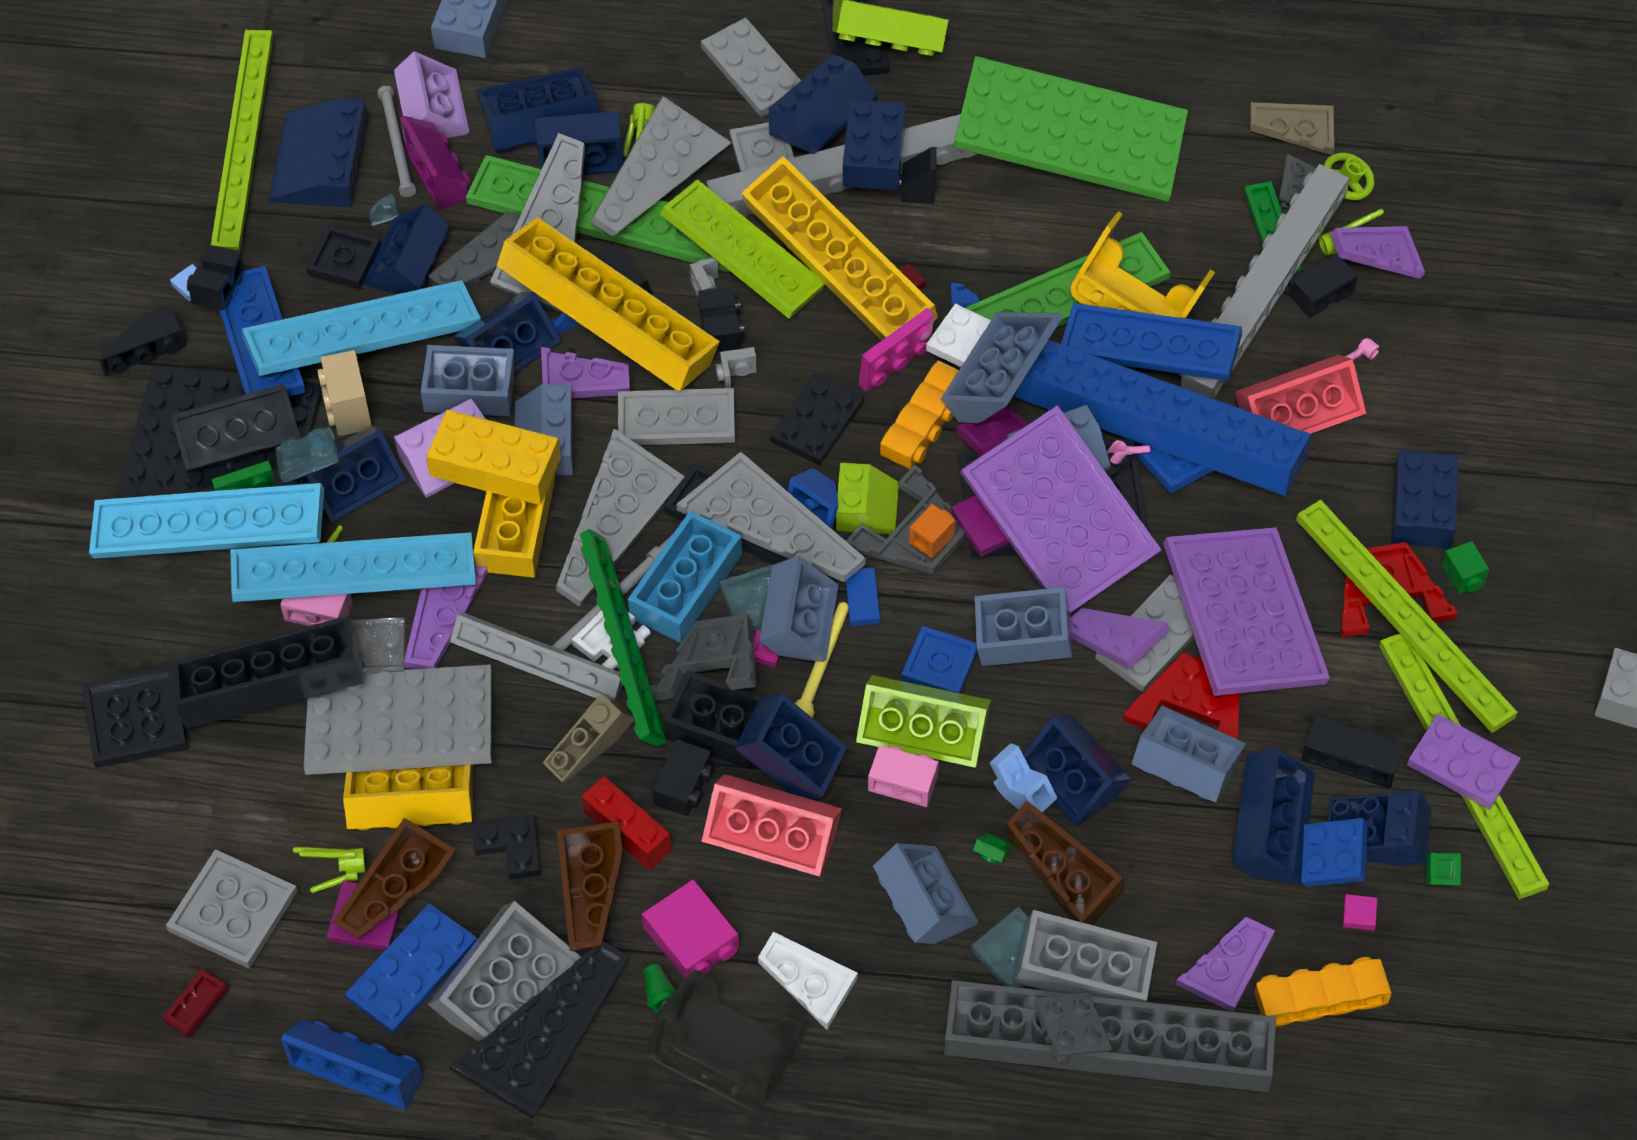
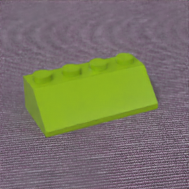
[832,0,948,56]
[856,675,991,768]

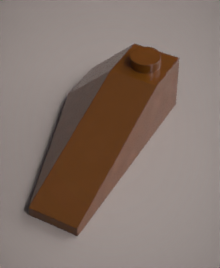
[333,818,457,940]
[556,821,623,951]

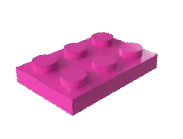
[858,308,935,392]

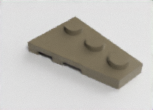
[1250,102,1334,155]

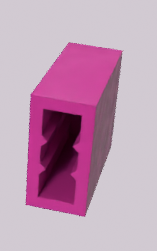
[642,880,739,983]

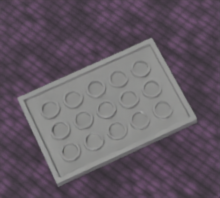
[304,665,492,775]

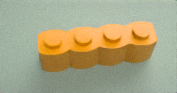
[880,360,959,469]
[1254,957,1392,1027]

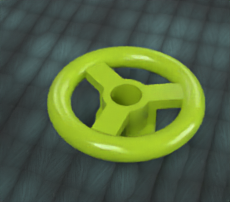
[1323,153,1375,200]

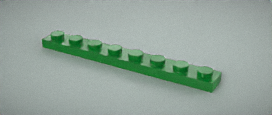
[579,529,667,747]

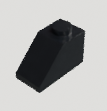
[896,147,937,204]

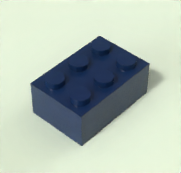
[843,100,906,190]
[535,111,623,175]
[1391,450,1458,549]
[735,692,847,800]

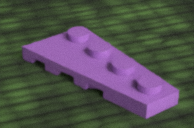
[404,565,488,669]

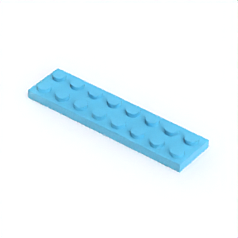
[242,280,481,376]
[89,483,324,559]
[230,532,476,602]

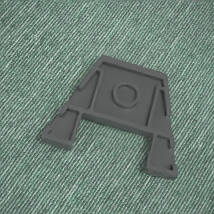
[846,464,967,575]
[651,613,756,701]

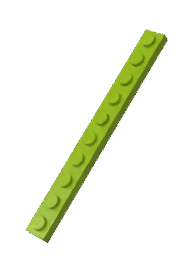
[211,30,274,251]
[1296,500,1518,733]
[1379,634,1549,900]

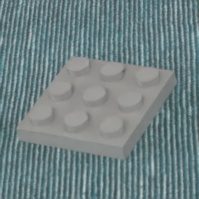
[166,849,298,969]

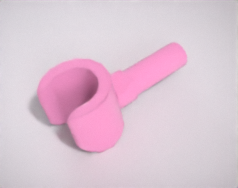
[1345,338,1379,360]
[1107,440,1150,464]

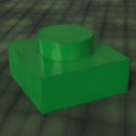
[973,832,1014,863]
[1426,853,1461,886]

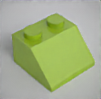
[836,463,899,534]

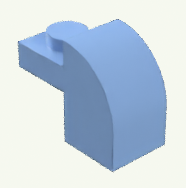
[990,743,1057,812]

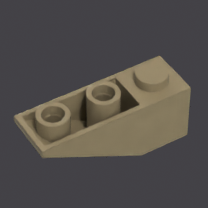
[542,693,634,783]

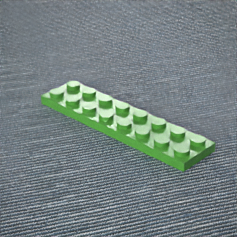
[944,232,1170,328]

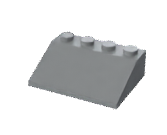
[428,901,581,1041]

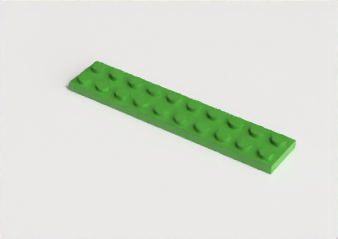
[466,155,730,273]

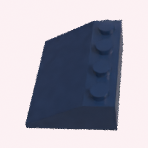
[476,67,600,151]
[269,98,368,207]

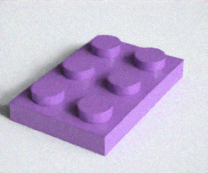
[1407,714,1521,810]

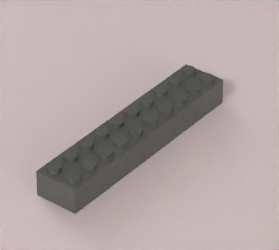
[944,980,1276,1092]

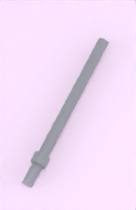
[552,533,674,651]

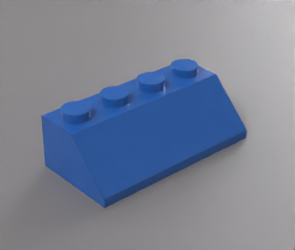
[281,1020,423,1111]

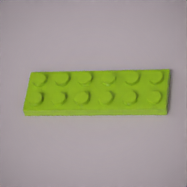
[660,179,825,319]

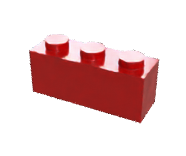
[582,776,671,871]

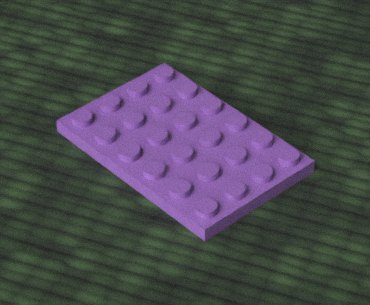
[960,405,1161,614]
[1163,527,1330,696]

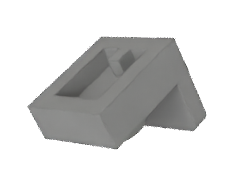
[690,257,718,299]
[716,347,757,388]

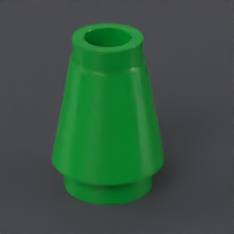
[643,964,678,1013]

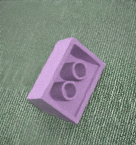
[394,51,470,138]
[394,398,485,498]

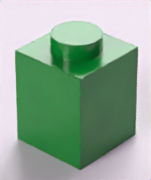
[1441,541,1489,594]

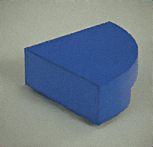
[950,282,979,309]
[552,312,580,335]

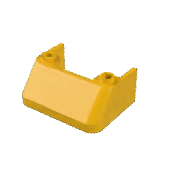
[1071,211,1215,319]

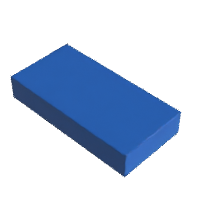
[845,568,880,626]

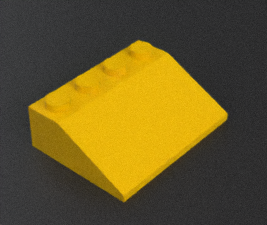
[343,765,473,830]

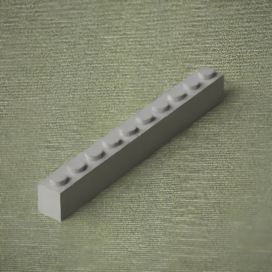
[707,114,978,216]
[1179,164,1349,399]

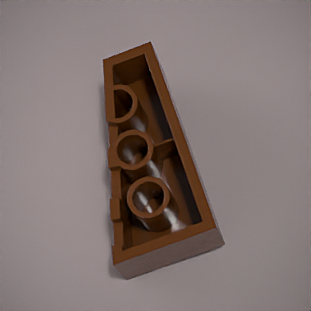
[1007,801,1124,925]

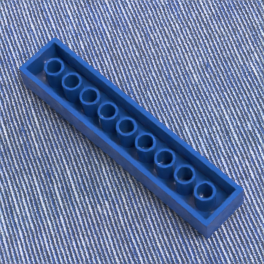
[1015,340,1311,496]

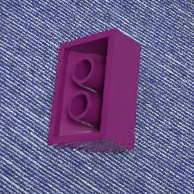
[400,116,471,211]

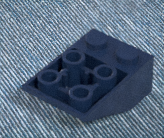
[1327,790,1432,866]

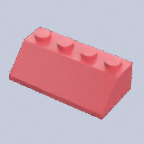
[1235,355,1366,434]
[702,774,842,877]

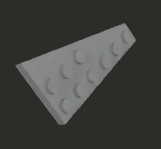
[590,96,732,237]
[490,133,585,313]
[556,429,685,607]
[676,452,866,582]

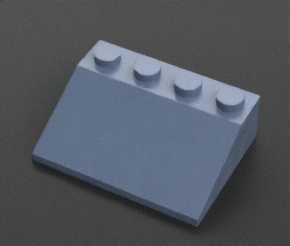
[941,312,1062,423]

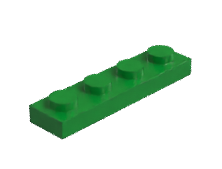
[1244,181,1302,274]

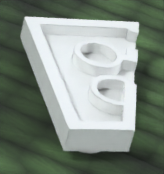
[758,932,858,1030]

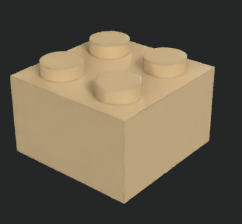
[317,350,372,436]

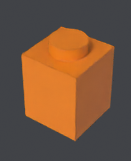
[909,504,955,559]

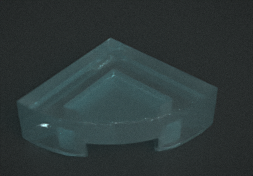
[369,193,398,226]

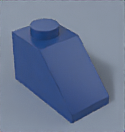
[787,468,838,529]

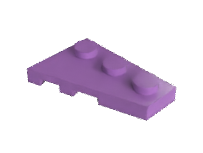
[1330,226,1425,279]
[541,347,630,398]
[1070,608,1169,669]
[1175,917,1275,1012]

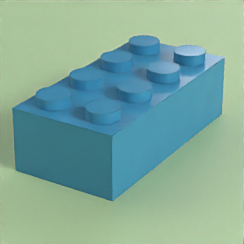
[628,511,742,643]

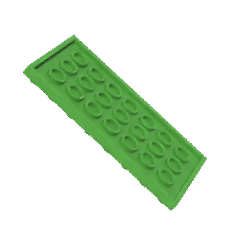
[953,56,1188,202]

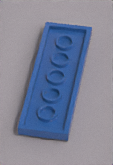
[218,266,305,397]
[1061,303,1242,381]

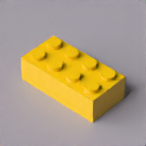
[426,409,561,505]
[473,473,556,578]

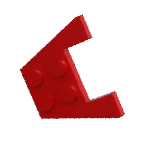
[1341,542,1458,638]
[1123,652,1240,740]

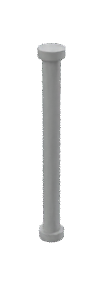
[377,86,416,197]

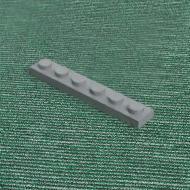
[450,612,622,700]

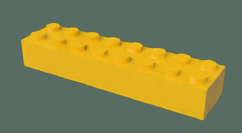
[741,156,938,341]
[496,217,720,392]

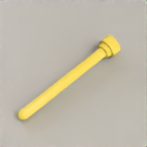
[795,602,849,718]

